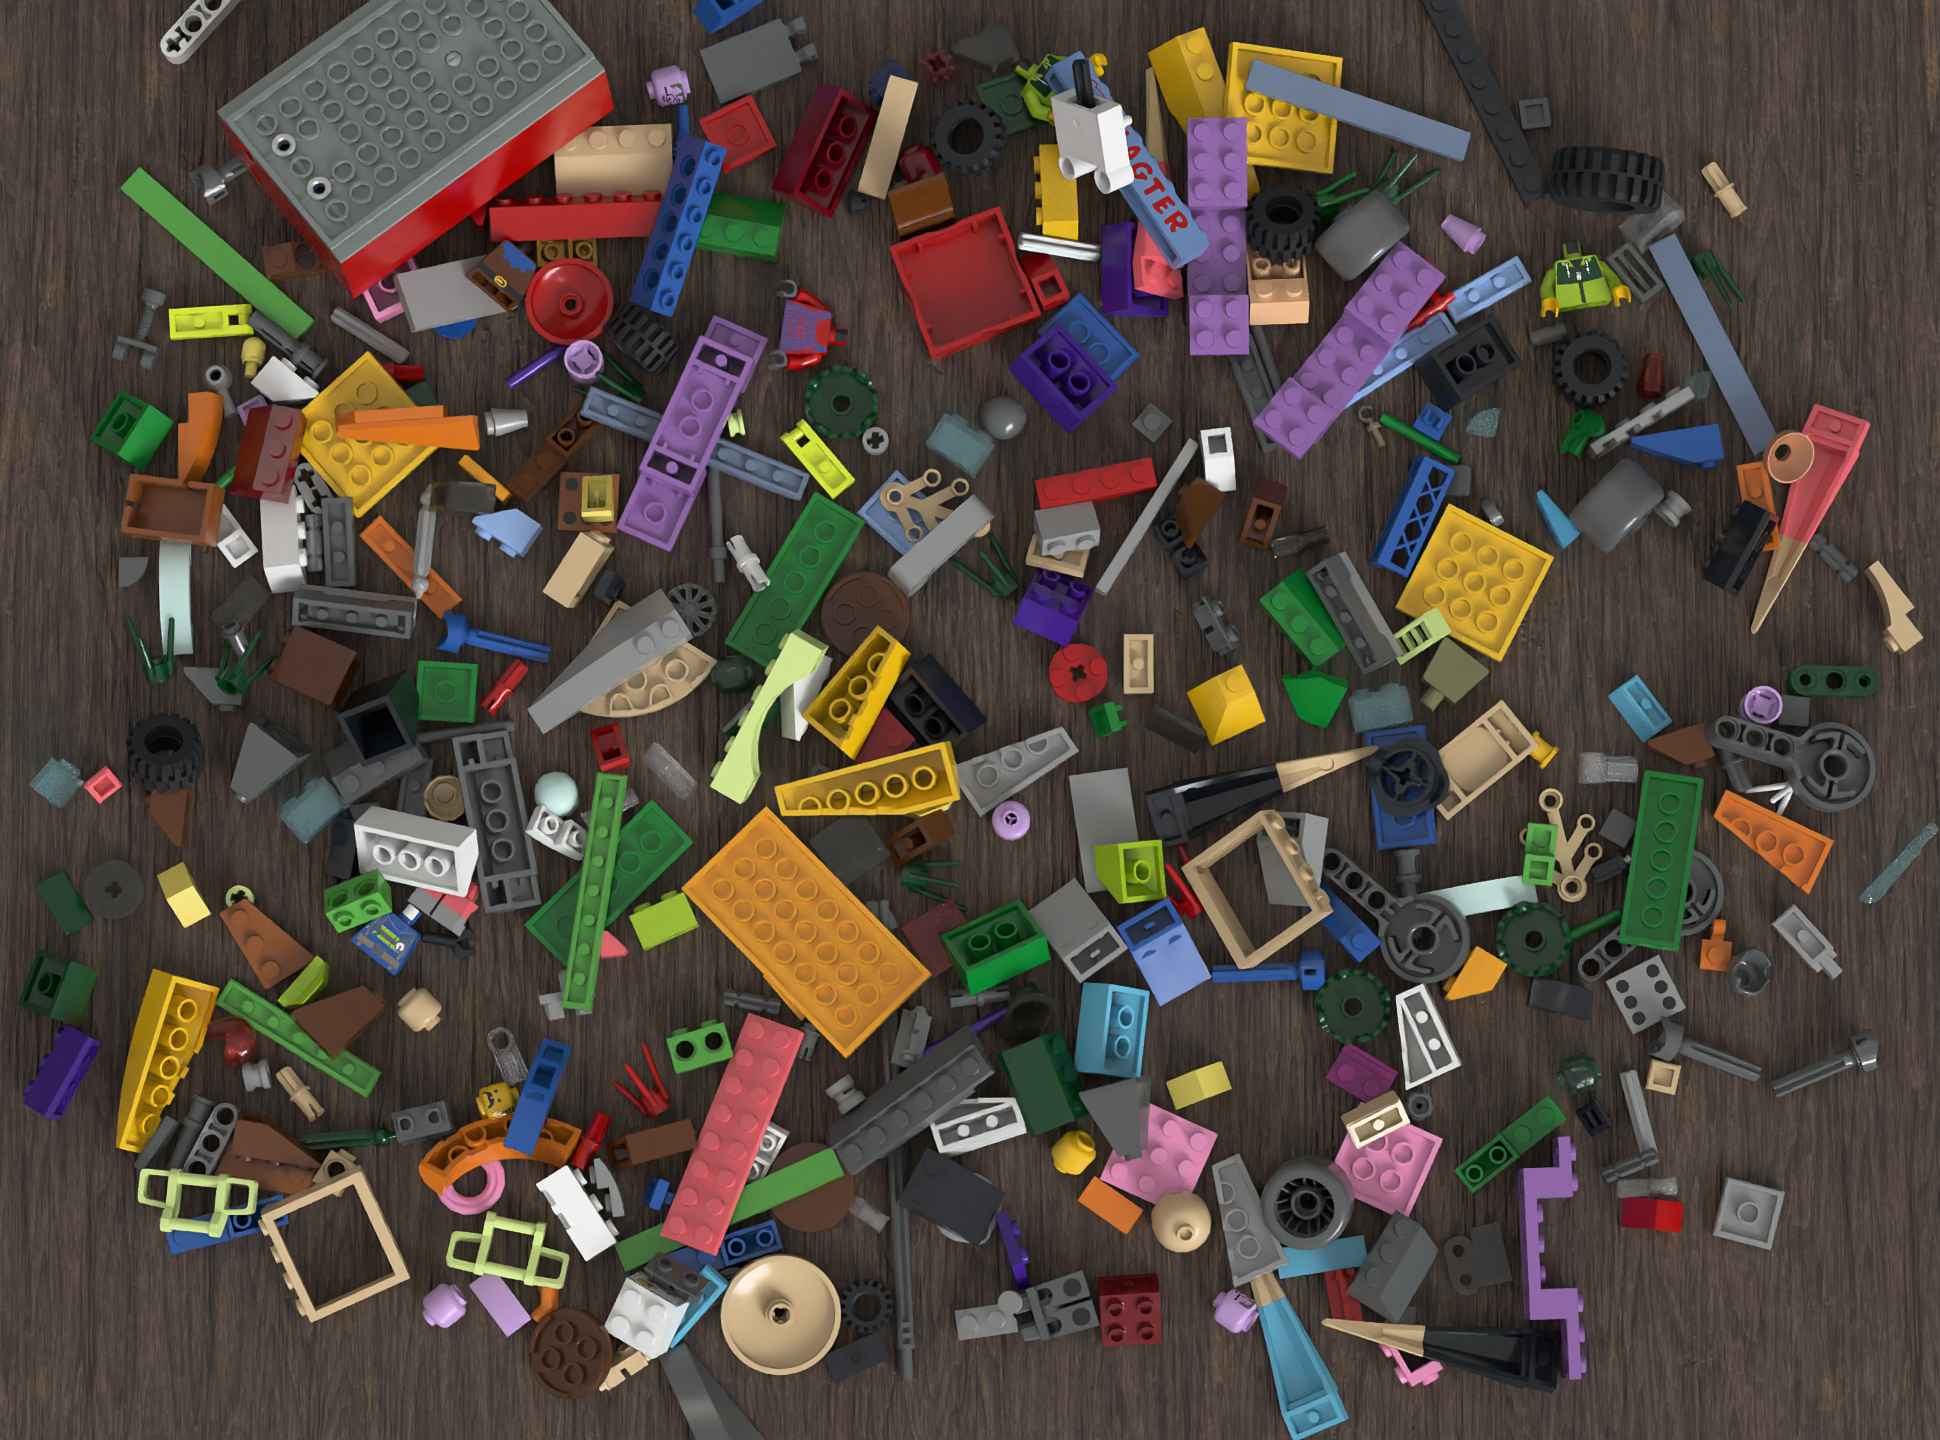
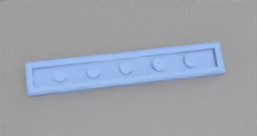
[1344,311,1458,409]

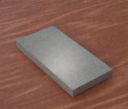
[393,254,518,333]
[1069,768,1138,894]

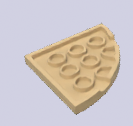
[580,600,718,718]

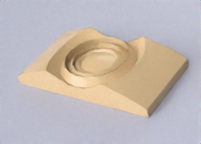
[1436,699,1540,820]

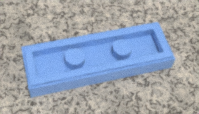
[1446,256,1532,325]

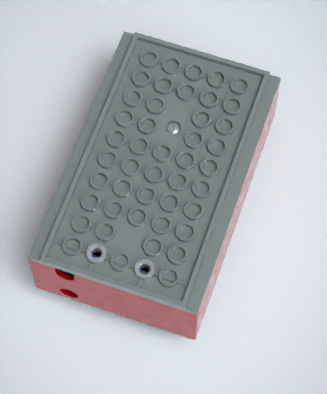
[217,0,614,299]

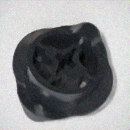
[1366,737,1450,818]

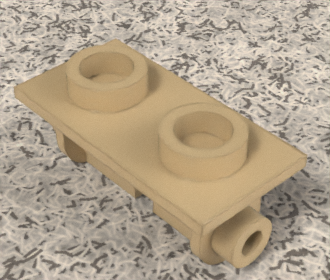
[599,1342,652,1392]

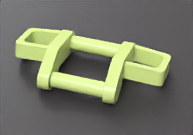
[137,1168,259,1238]
[446,1211,569,1289]

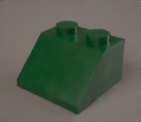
[18,949,99,1027]

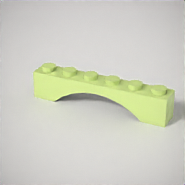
[710,629,829,804]

